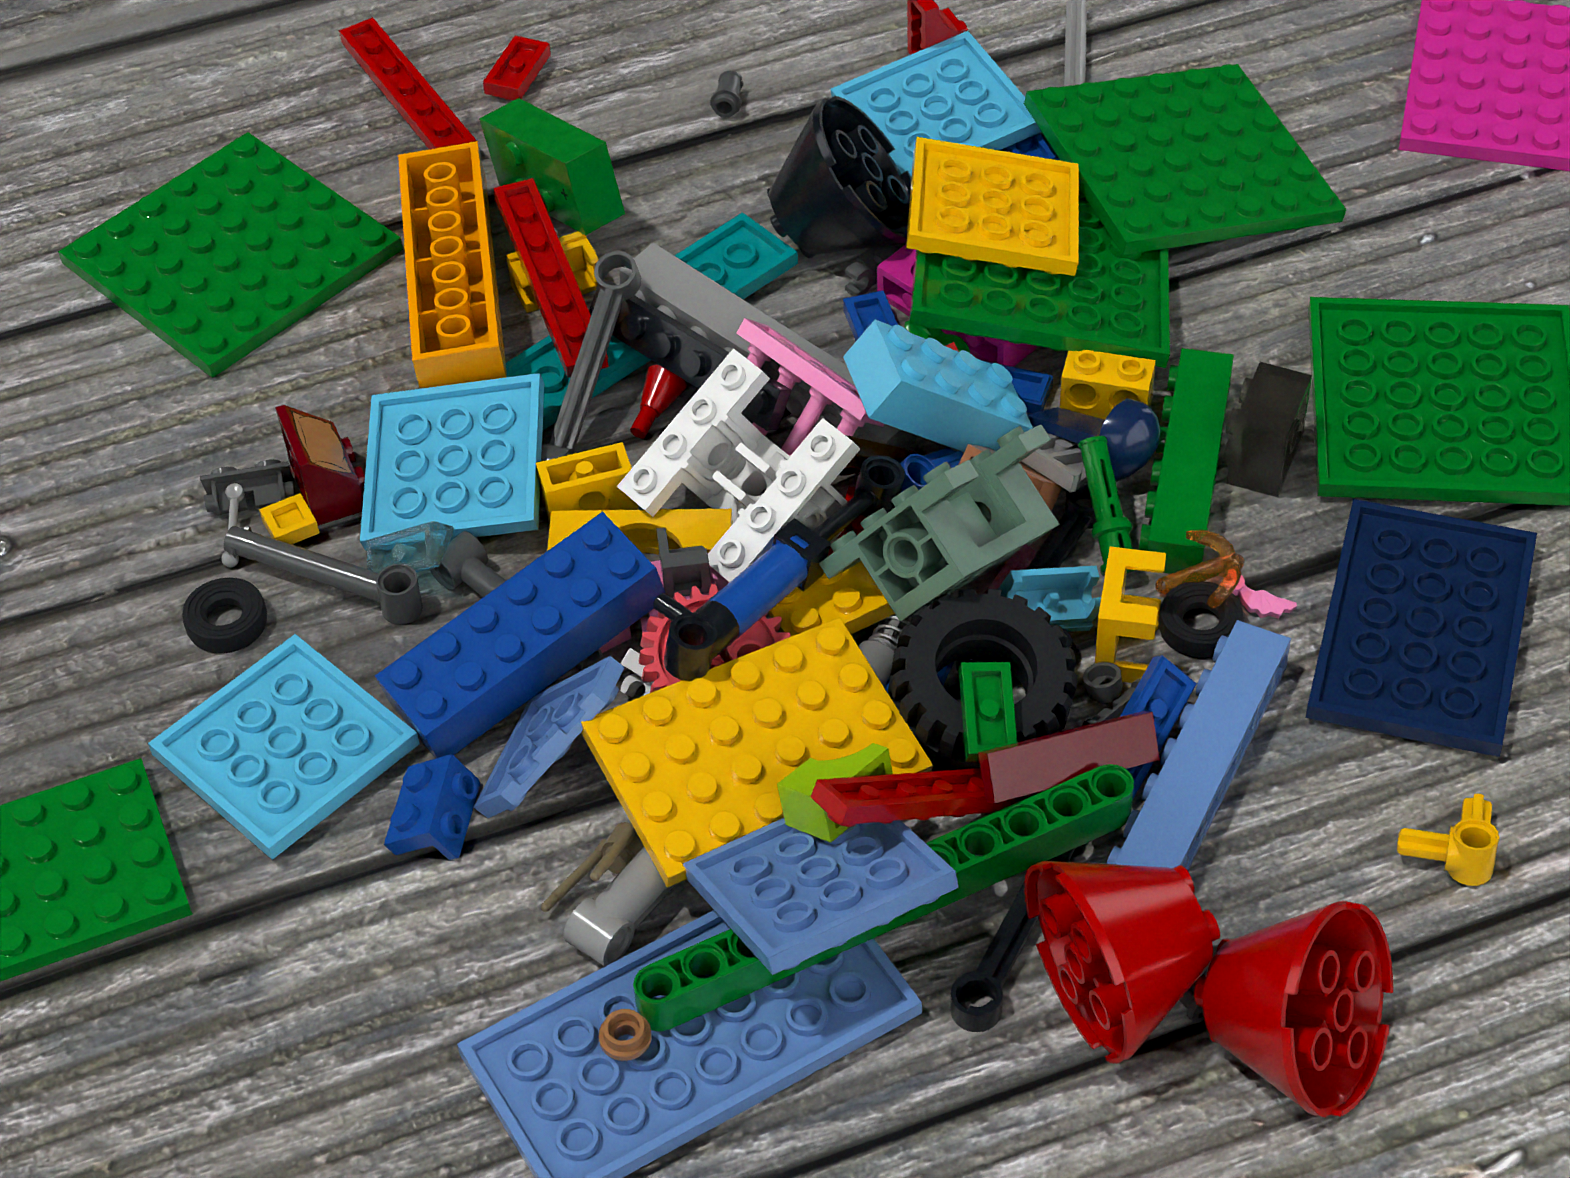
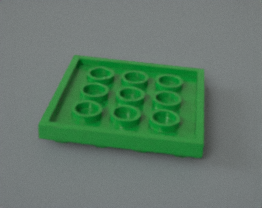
[0,758,193,982]

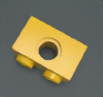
[536,442,639,523]

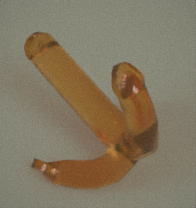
[1155,530,1245,608]

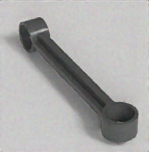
[541,251,641,462]

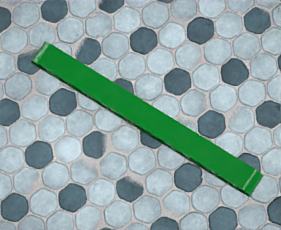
[633,764,1134,1032]

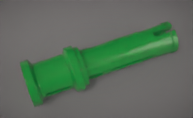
[1078,436,1136,576]

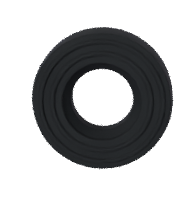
[183,578,267,653]
[1158,581,1244,658]

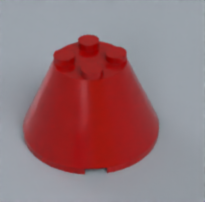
[1024,861,1220,1064]
[1194,901,1393,1118]

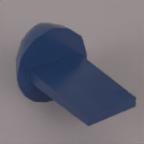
[1027,398,1161,482]

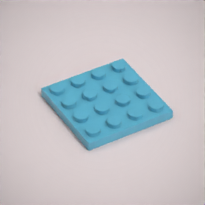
[830,31,1042,177]
[360,373,544,551]
[148,634,420,860]

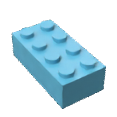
[843,320,1033,452]

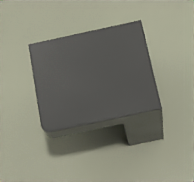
[656,527,711,598]

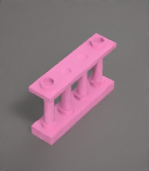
[736,318,884,496]

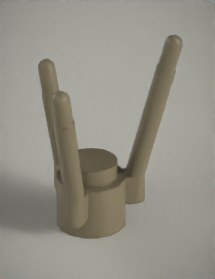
[541,822,644,912]

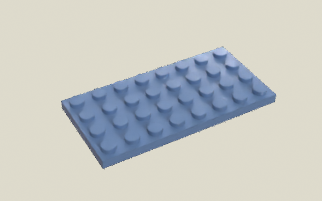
[457,910,922,1178]

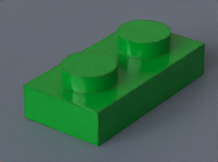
[959,662,1017,762]

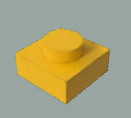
[259,493,320,544]

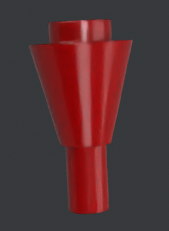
[630,365,687,439]

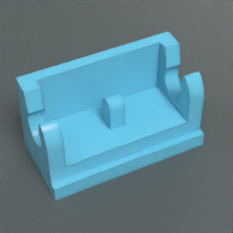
[997,566,1101,632]

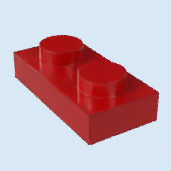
[483,36,551,100]

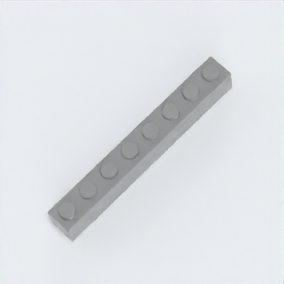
[620,242,917,449]

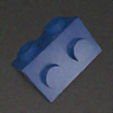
[384,754,480,860]

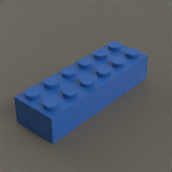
[375,511,666,758]

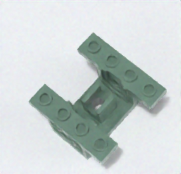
[819,424,1060,621]

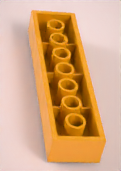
[398,141,507,389]

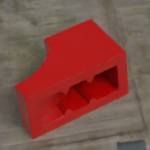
[907,0,968,55]

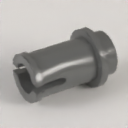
[710,70,743,118]

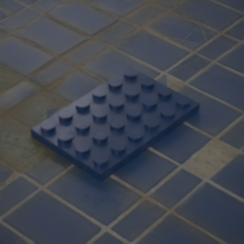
[1305,499,1537,757]

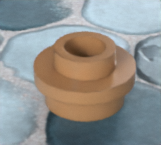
[599,1009,652,1061]

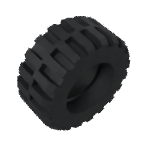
[888,588,1077,770]

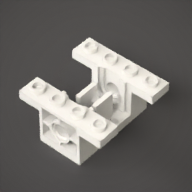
[617,348,860,582]

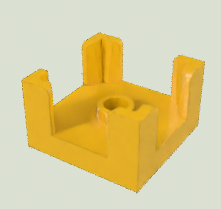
[1095,546,1166,683]

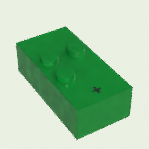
[479,98,625,236]

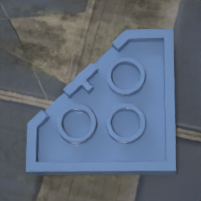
[474,656,625,818]

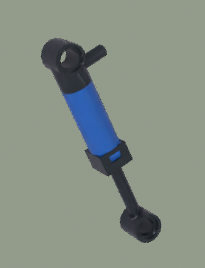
[653,455,905,681]

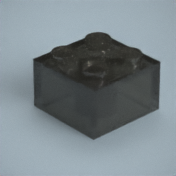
[1222,362,1312,498]

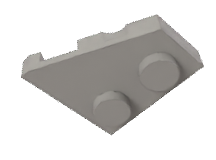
[1022,434,1087,492]

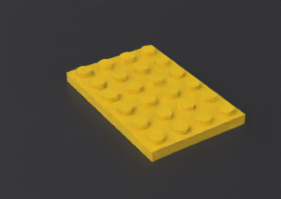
[581,617,933,888]

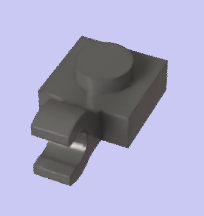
[845,245,900,296]

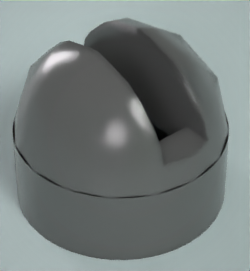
[1083,662,1123,704]

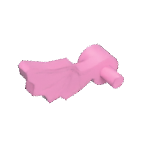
[1221,572,1297,619]

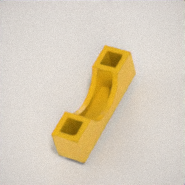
[547,508,733,555]

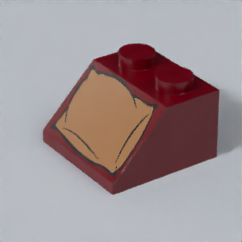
[275,405,365,526]

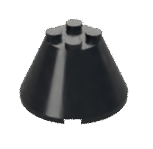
[767,96,912,259]

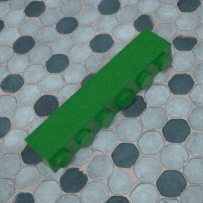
[1139,348,1234,578]

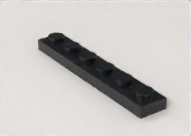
[589,281,792,431]

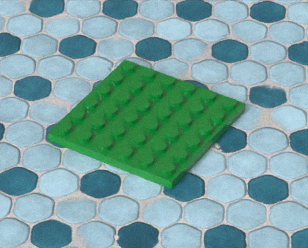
[1024,64,1347,255]
[58,132,403,378]
[909,189,1170,368]
[1308,297,1570,506]

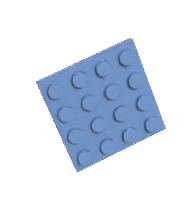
[683,818,959,975]

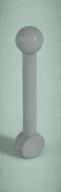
[221,483,245,568]

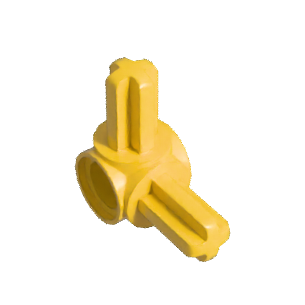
[1397,793,1499,886]

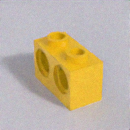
[1060,350,1156,420]

